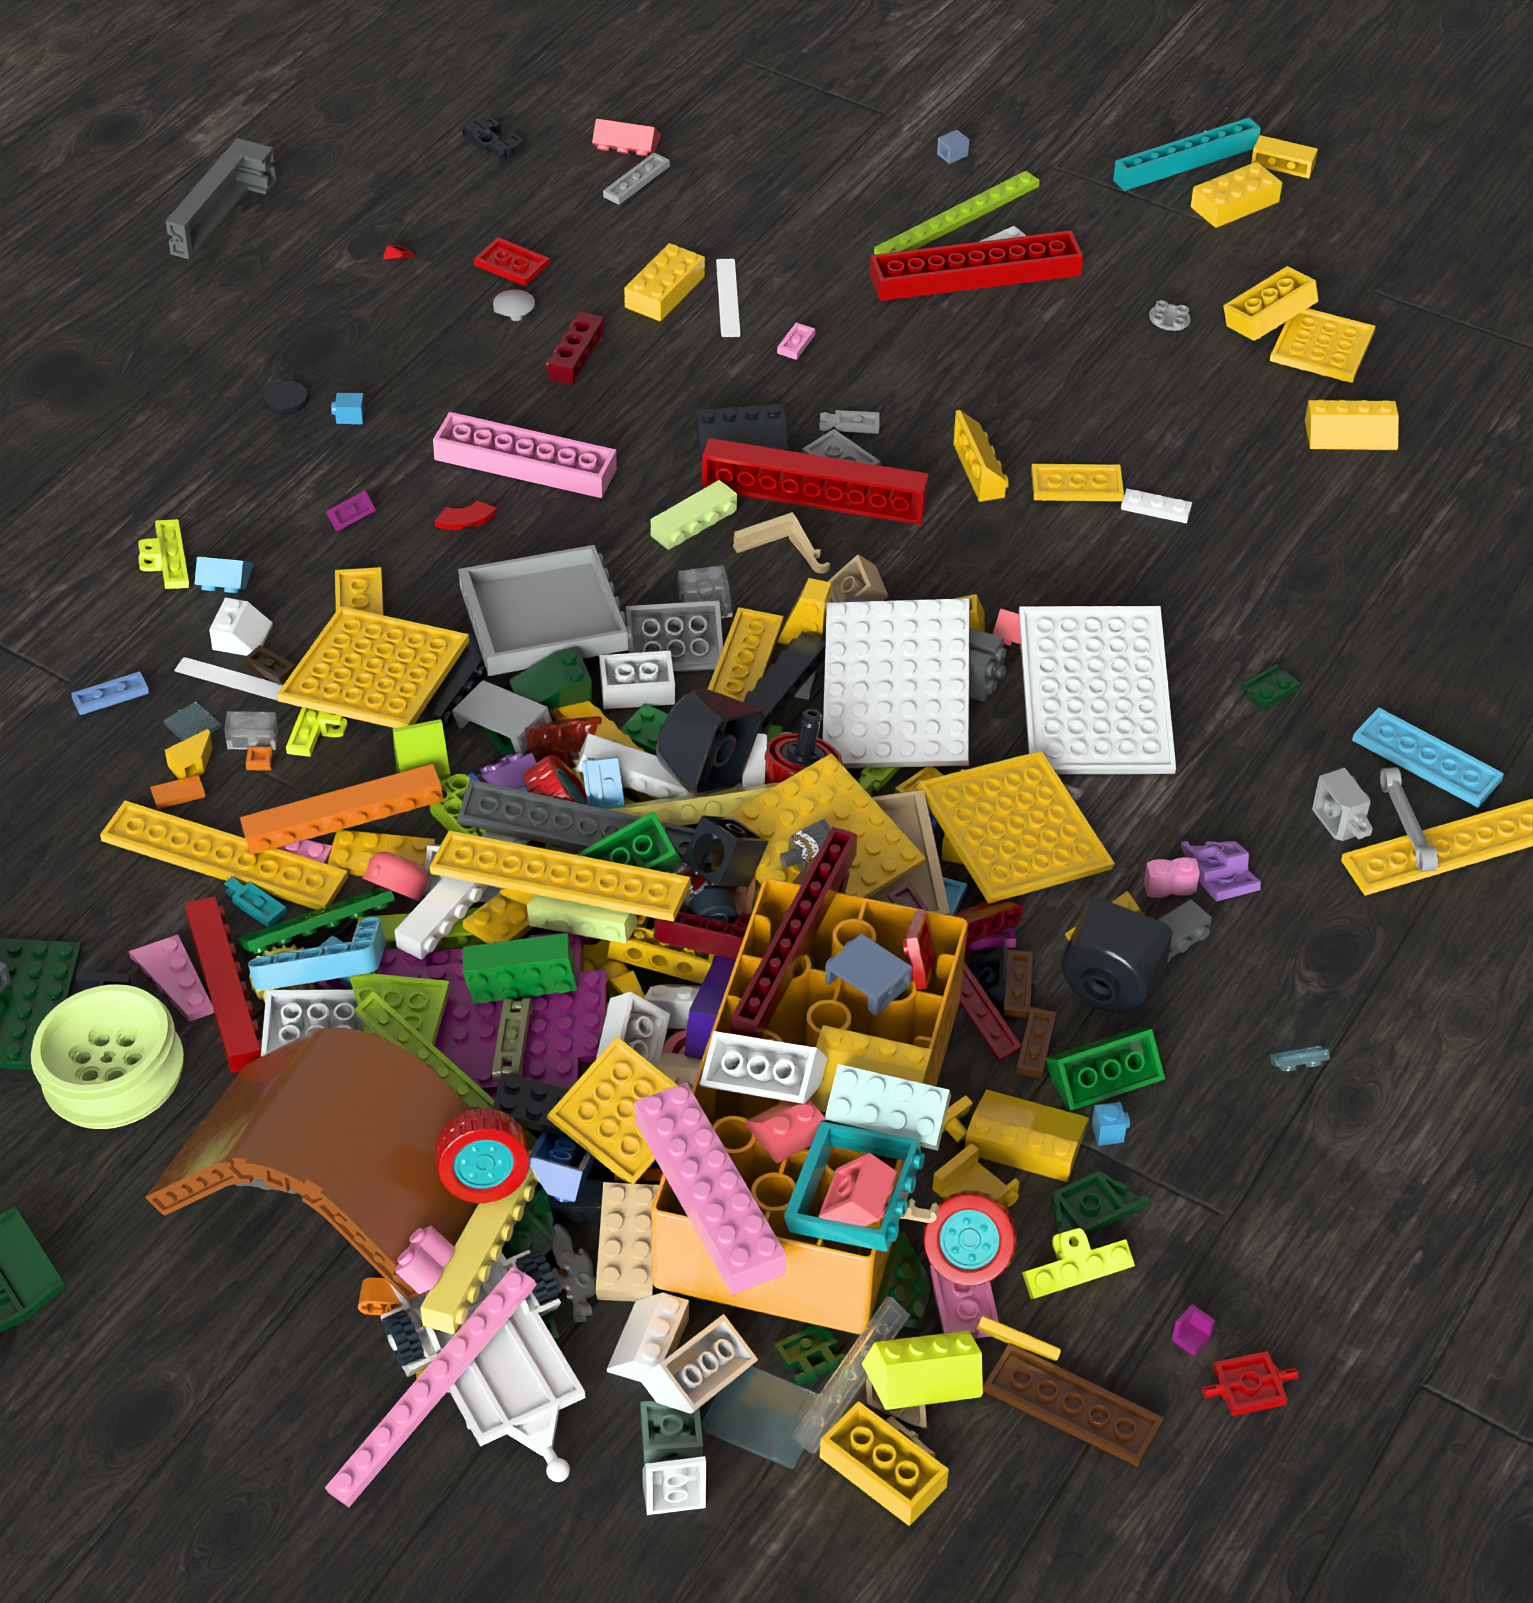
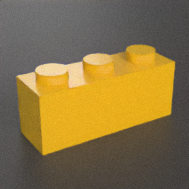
[1251,135,1318,178]

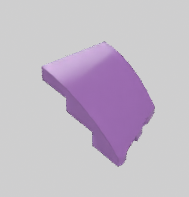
[1181,841,1261,901]

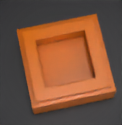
[246,746,273,770]

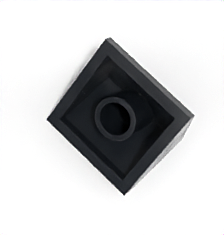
[967,945,1008,1011]

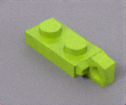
[859,767,901,796]

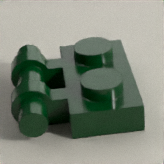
[774,1324,847,1386]

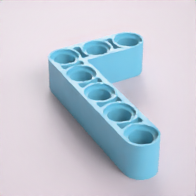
[248,917,386,990]

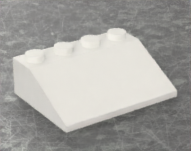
[261,990,364,1057]

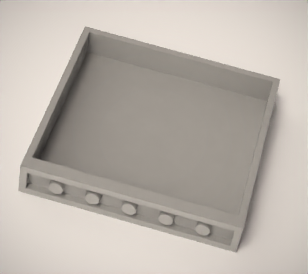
[458,545,631,676]

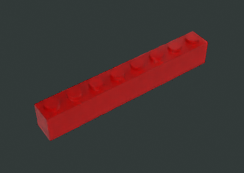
[185,897,262,1074]

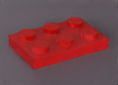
[474,237,550,287]
[903,909,936,990]

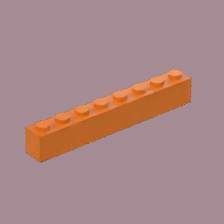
[240,764,443,855]

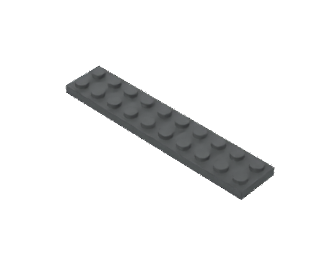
[457,779,696,871]

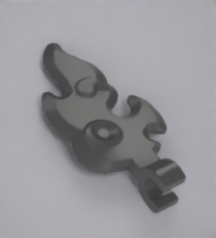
[552,1224,596,1323]

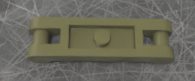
[492,998,533,1080]

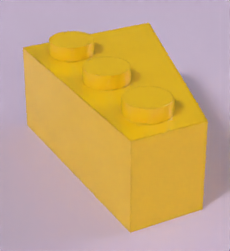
[777,578,831,645]

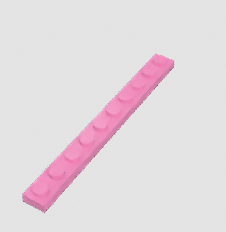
[325,1266,537,1507]

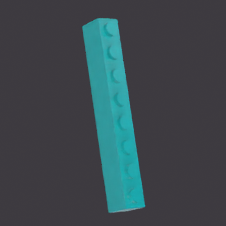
[1113,117,1261,191]

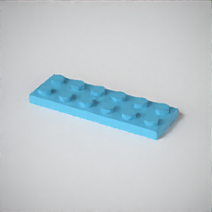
[1352,707,1504,808]

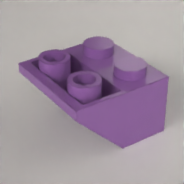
[476,752,536,789]

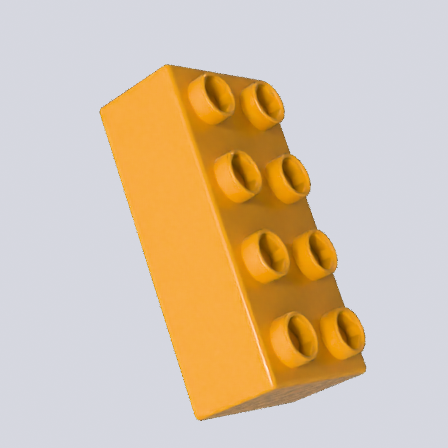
[651,879,968,1334]

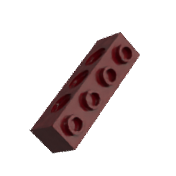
[546,311,604,385]

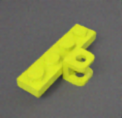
[139,519,189,589]
[286,707,348,757]
[1022,1228,1135,1299]

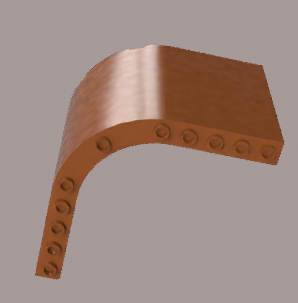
[145,1028,479,1301]

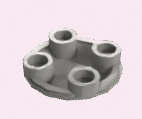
[493,290,535,321]
[1149,300,1191,331]

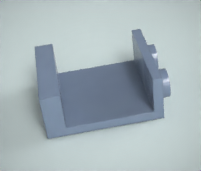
[825,933,912,1016]

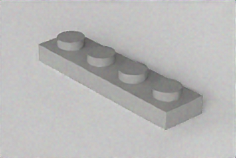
[603,153,670,205]

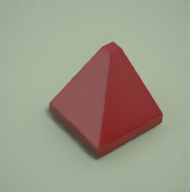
[383,245,415,259]

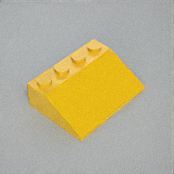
[809,1025,932,1116]
[965,1089,1089,1182]

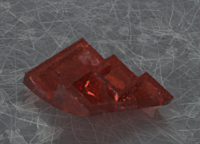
[525,716,602,770]

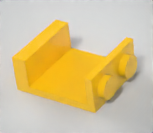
[933,1143,1019,1207]

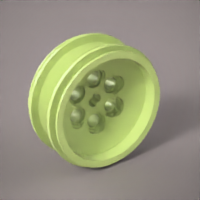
[31,985,184,1129]

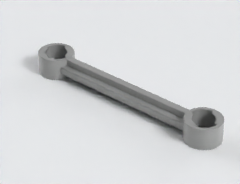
[1380,767,1438,872]

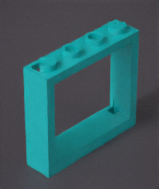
[784,1121,925,1252]

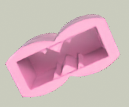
[1144,857,1200,898]
[396,1225,455,1294]

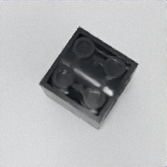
[682,816,769,889]

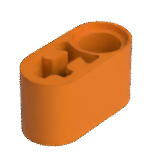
[358,1278,401,1315]

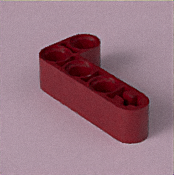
[950,899,1023,965]
[653,911,752,960]

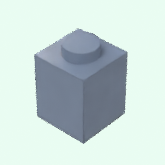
[937,130,969,164]

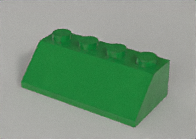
[1046,1027,1165,1111]

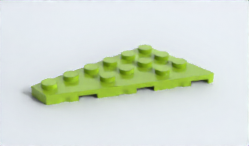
[349,973,451,1045]

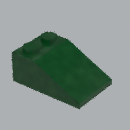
[509,647,592,710]

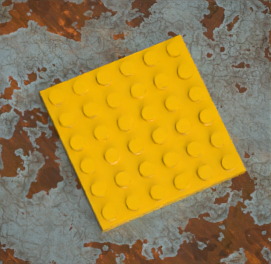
[277,606,469,728]
[917,751,1115,904]
[724,753,926,898]

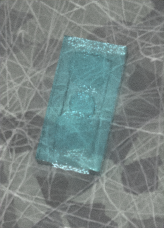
[1270,1046,1330,1071]

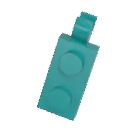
[224,877,287,927]

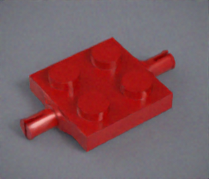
[1202,1351,1298,1416]

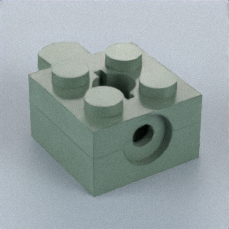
[640,1401,703,1466]

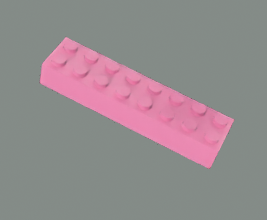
[433,412,617,498]
[634,1082,786,1295]

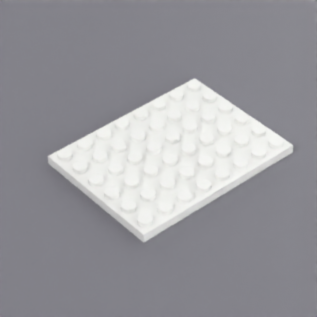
[823,599,969,768]
[1019,606,1176,774]

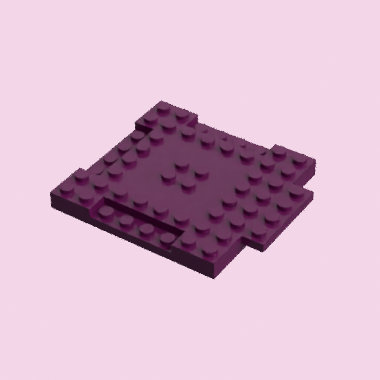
[375,932,607,1100]

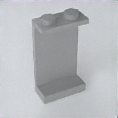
[452,680,553,754]

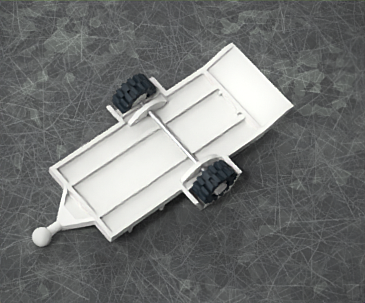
[381,1250,585,1482]

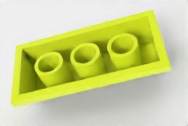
[862,1331,983,1410]

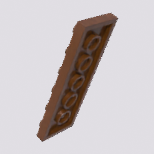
[983,1343,1164,1467]

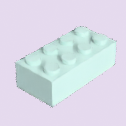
[825,1064,951,1151]

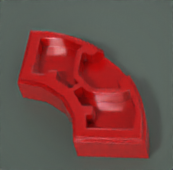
[435,501,497,530]

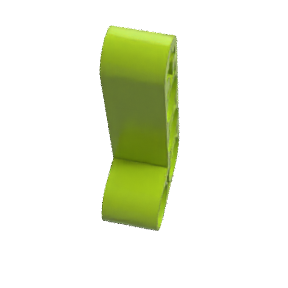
[430,774,487,837]

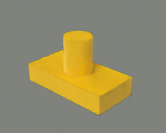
[942,1095,973,1143]

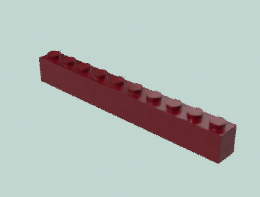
[731,826,857,1039]

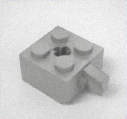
[1312,768,1373,841]

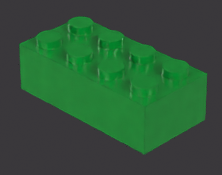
[576,811,683,872]
[463,933,577,1004]

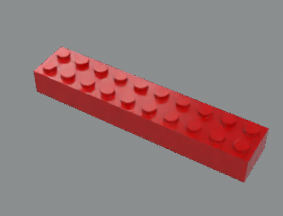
[870,231,1083,301]
[702,438,929,525]

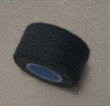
[688,888,738,924]

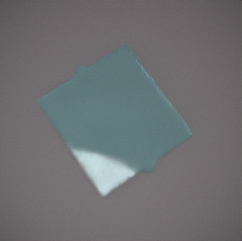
[163,702,221,741]

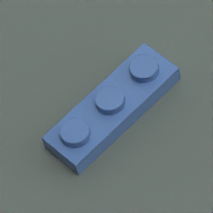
[71,671,149,715]

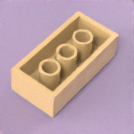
[596,1182,659,1302]

